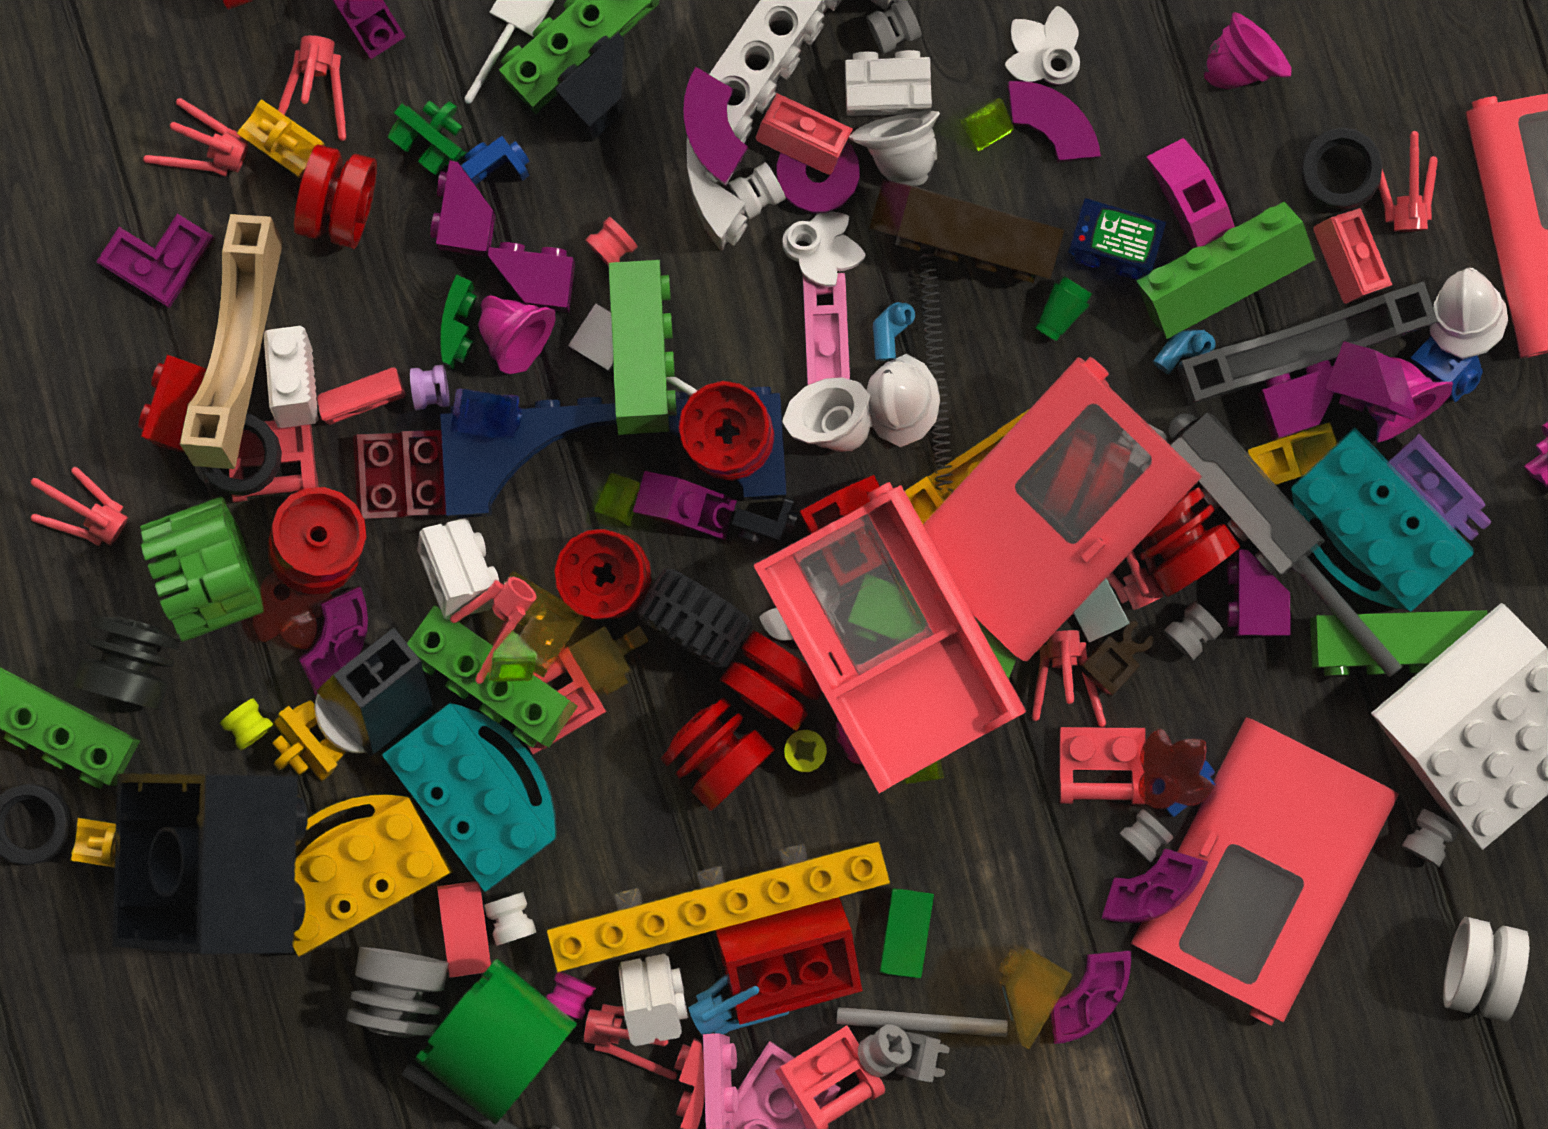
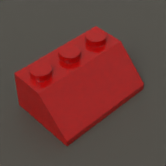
[715,897,863,1025]

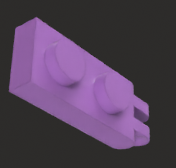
[1388,434,1491,540]

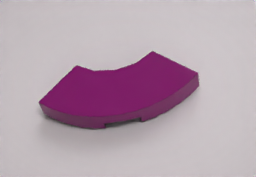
[684,67,748,186]
[1008,81,1101,163]
[299,585,368,697]
[1102,849,1208,923]
[1049,950,1131,1044]

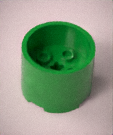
[415,958,577,1125]

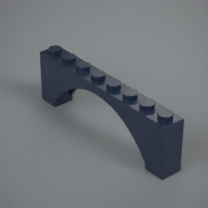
[440,387,786,519]

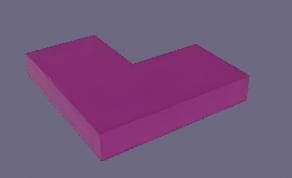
[97,214,215,308]

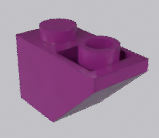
[332,0,406,59]
[430,161,496,258]
[488,242,575,313]
[1325,341,1416,422]
[1257,360,1335,441]
[633,471,737,540]
[1226,550,1290,637]

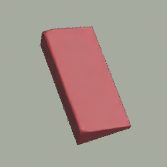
[756,93,853,175]
[1313,208,1392,303]
[317,368,406,425]

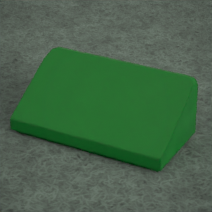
[879,887,934,978]

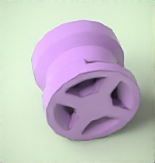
[410,364,450,410]

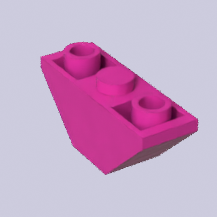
[1146,138,1235,248]

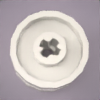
[1443,917,1529,1022]

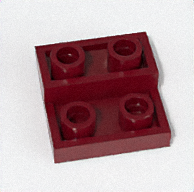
[353,430,446,520]

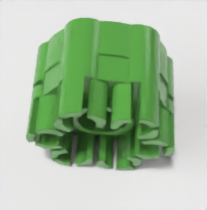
[140,496,264,642]

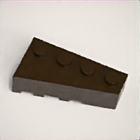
[869,180,1064,283]

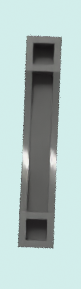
[1176,281,1438,406]

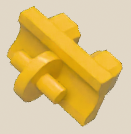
[237,99,324,178]
[272,700,346,782]
[71,818,116,867]

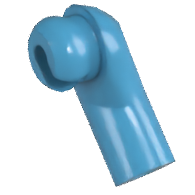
[873,302,915,361]
[1153,329,1216,374]

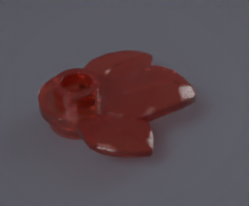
[253,572,333,650]
[1138,729,1215,809]

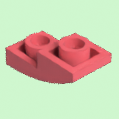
[437,881,491,978]
[674,1038,705,1129]

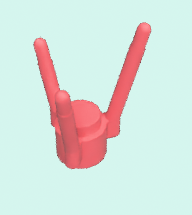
[278,36,347,141]
[143,98,249,177]
[1378,131,1438,232]
[31,467,128,547]
[1107,537,1164,610]
[450,577,536,684]
[1032,630,1106,727]
[584,1004,677,1080]

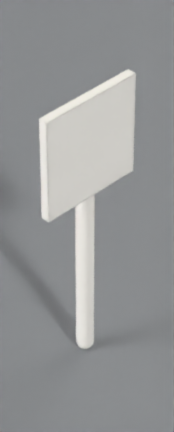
[464,0,555,104]
[568,304,697,396]

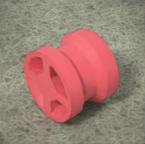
[585,217,638,266]

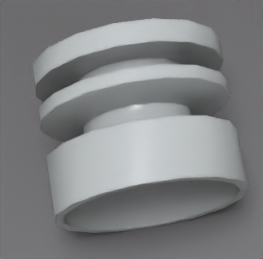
[346,947,449,1038]

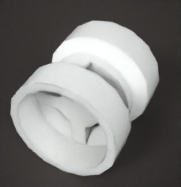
[729,162,786,220]
[483,892,536,946]

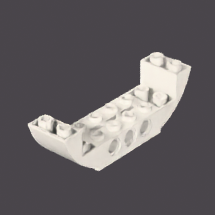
[687,0,900,251]

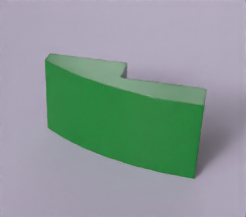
[441,274,477,370]

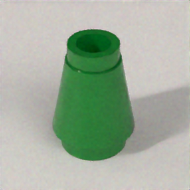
[1036,276,1092,341]

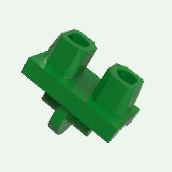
[388,101,467,176]

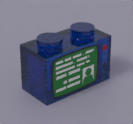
[1067,198,1166,279]

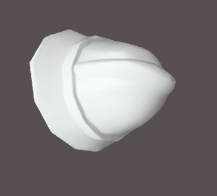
[849,110,940,186]
[1430,268,1508,359]
[866,354,940,447]
[782,377,873,452]

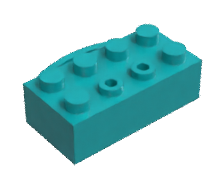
[1291,427,1474,612]
[382,703,557,892]

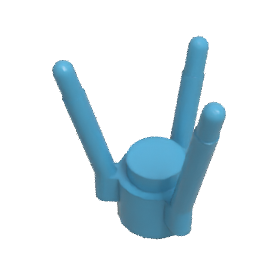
[688,974,789,1036]

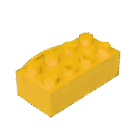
[293,795,454,957]

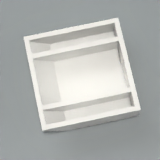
[1371,603,1548,850]

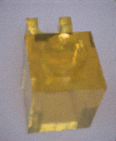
[568,626,649,695]

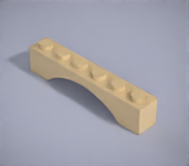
[180,214,283,469]

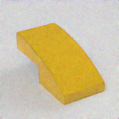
[1248,422,1338,485]

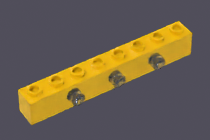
[547,841,890,972]

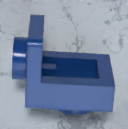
[461,136,530,185]

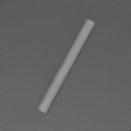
[836,1007,1008,1037]

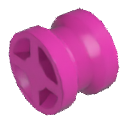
[546,972,596,1019]

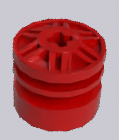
[679,381,775,481]
[1138,487,1240,597]
[555,529,652,620]
[660,697,775,811]

